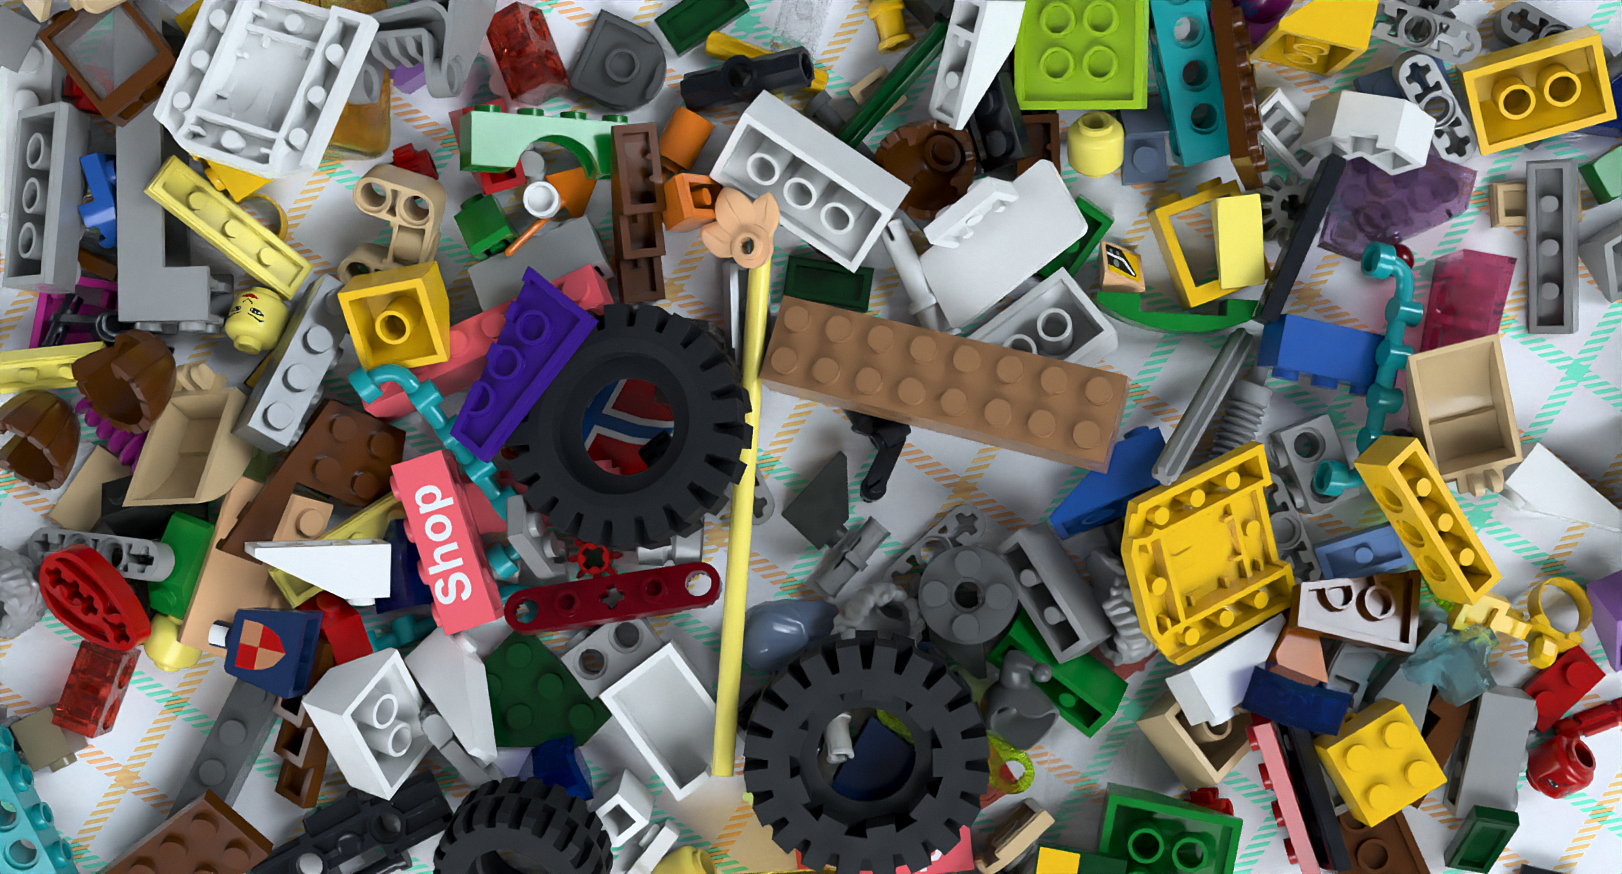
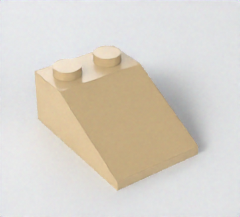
[1136,683,1276,790]

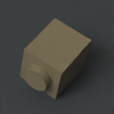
[10,700,89,773]

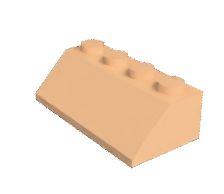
[176,475,334,659]

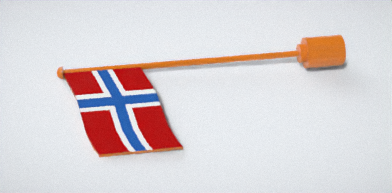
[501,105,715,475]

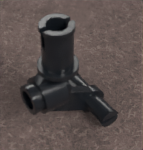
[41,293,175,354]
[841,408,911,503]

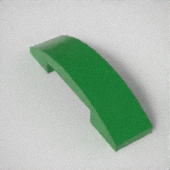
[1090,291,1259,334]

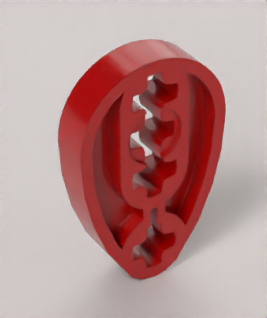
[39,544,151,651]

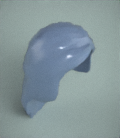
[742,599,840,675]

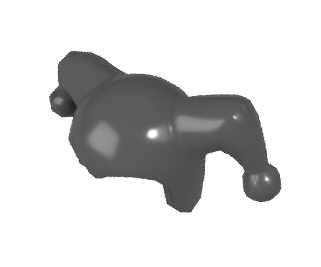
[980,650,1060,752]

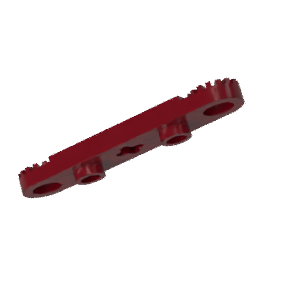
[504,562,723,635]

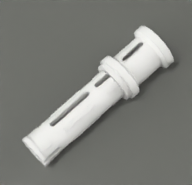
[880,218,962,336]

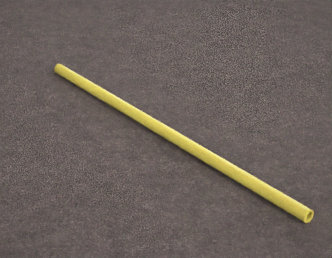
[711,93,783,777]

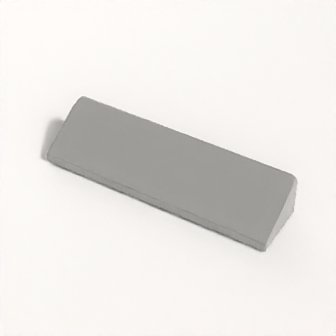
[1526,158,1579,334]

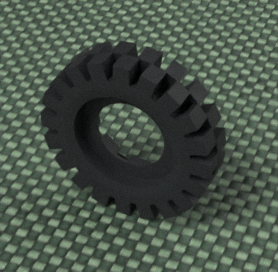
[505,302,754,552]
[743,630,990,874]

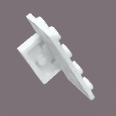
[919,159,1088,329]

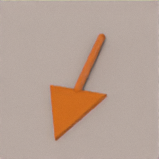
[504,166,597,257]

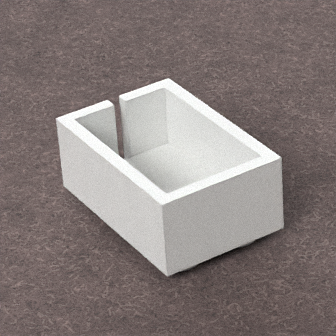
[599,638,746,802]

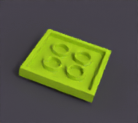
[1014,0,1149,110]

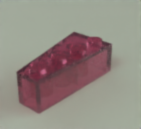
[1407,249,1517,427]

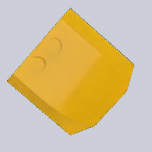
[1120,440,1295,666]

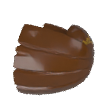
[874,119,977,221]
[71,329,177,434]
[0,389,81,490]

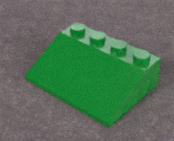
[1094,782,1243,874]

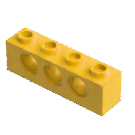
[1353,435,1502,606]

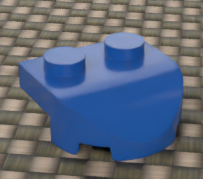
[77,152,117,249]

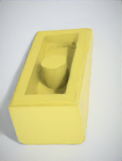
[1210,194,1265,290]

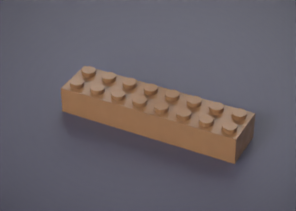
[759,295,1130,474]

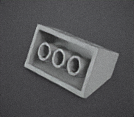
[2,101,92,295]

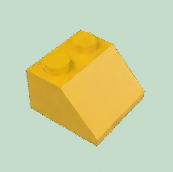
[337,260,450,371]

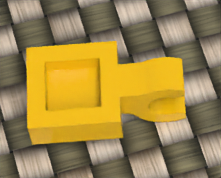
[1446,591,1532,641]

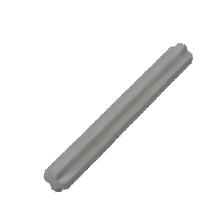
[1151,328,1255,486]

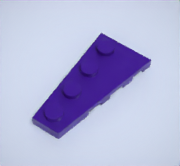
[450,266,599,463]

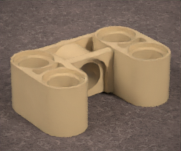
[337,164,447,285]

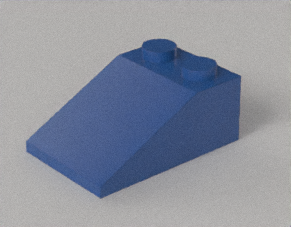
[1049,426,1166,541]

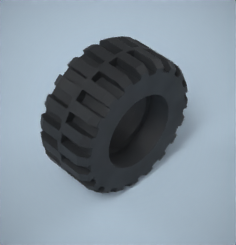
[433,776,613,874]

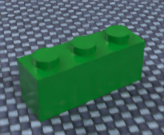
[985,607,1128,738]

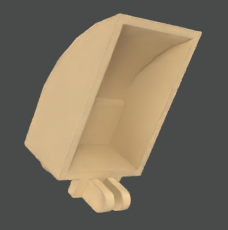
[1405,333,1524,497]
[122,363,255,507]

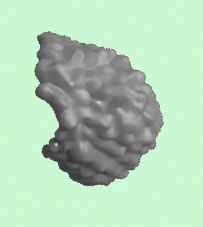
[0,546,48,639]
[1085,548,1157,666]
[830,582,926,648]

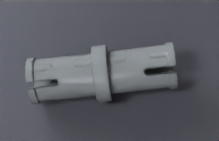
[814,515,891,599]

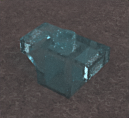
[1399,623,1499,707]

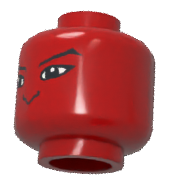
[1526,735,1596,799]

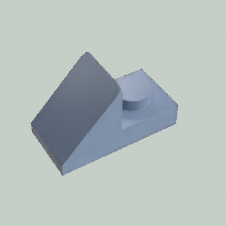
[1116,96,1170,186]

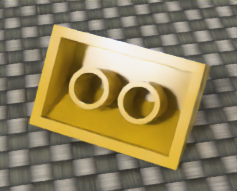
[1249,0,1379,78]
[1455,25,1617,156]

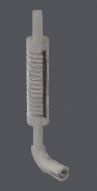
[1206,343,1273,637]

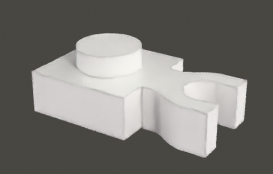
[625,818,682,874]

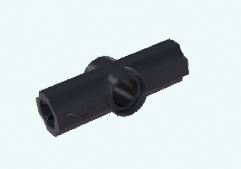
[680,46,815,113]

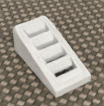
[1255,86,1321,179]

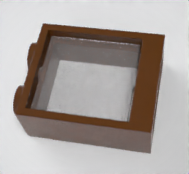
[37,0,179,128]

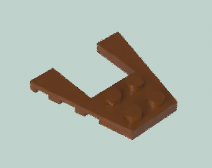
[215,398,406,607]

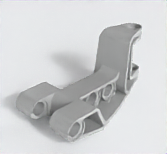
[347,0,497,105]

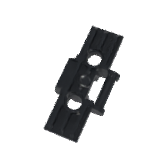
[246,768,454,874]

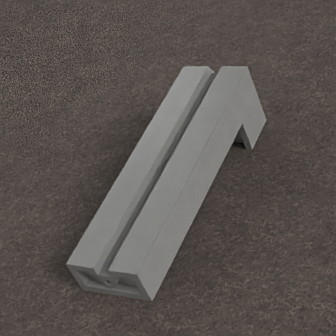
[114,0,234,335]

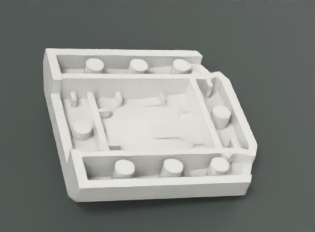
[153,0,380,179]

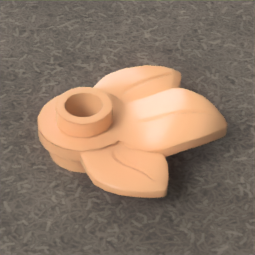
[700,187,780,269]

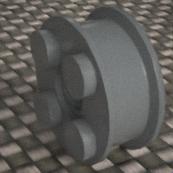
[918,546,1019,645]

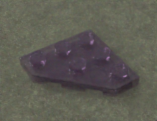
[1317,154,1478,261]

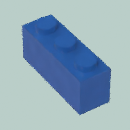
[1256,314,1404,397]

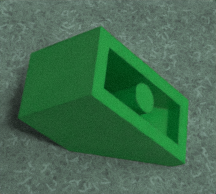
[453,193,520,261]
[147,511,214,621]

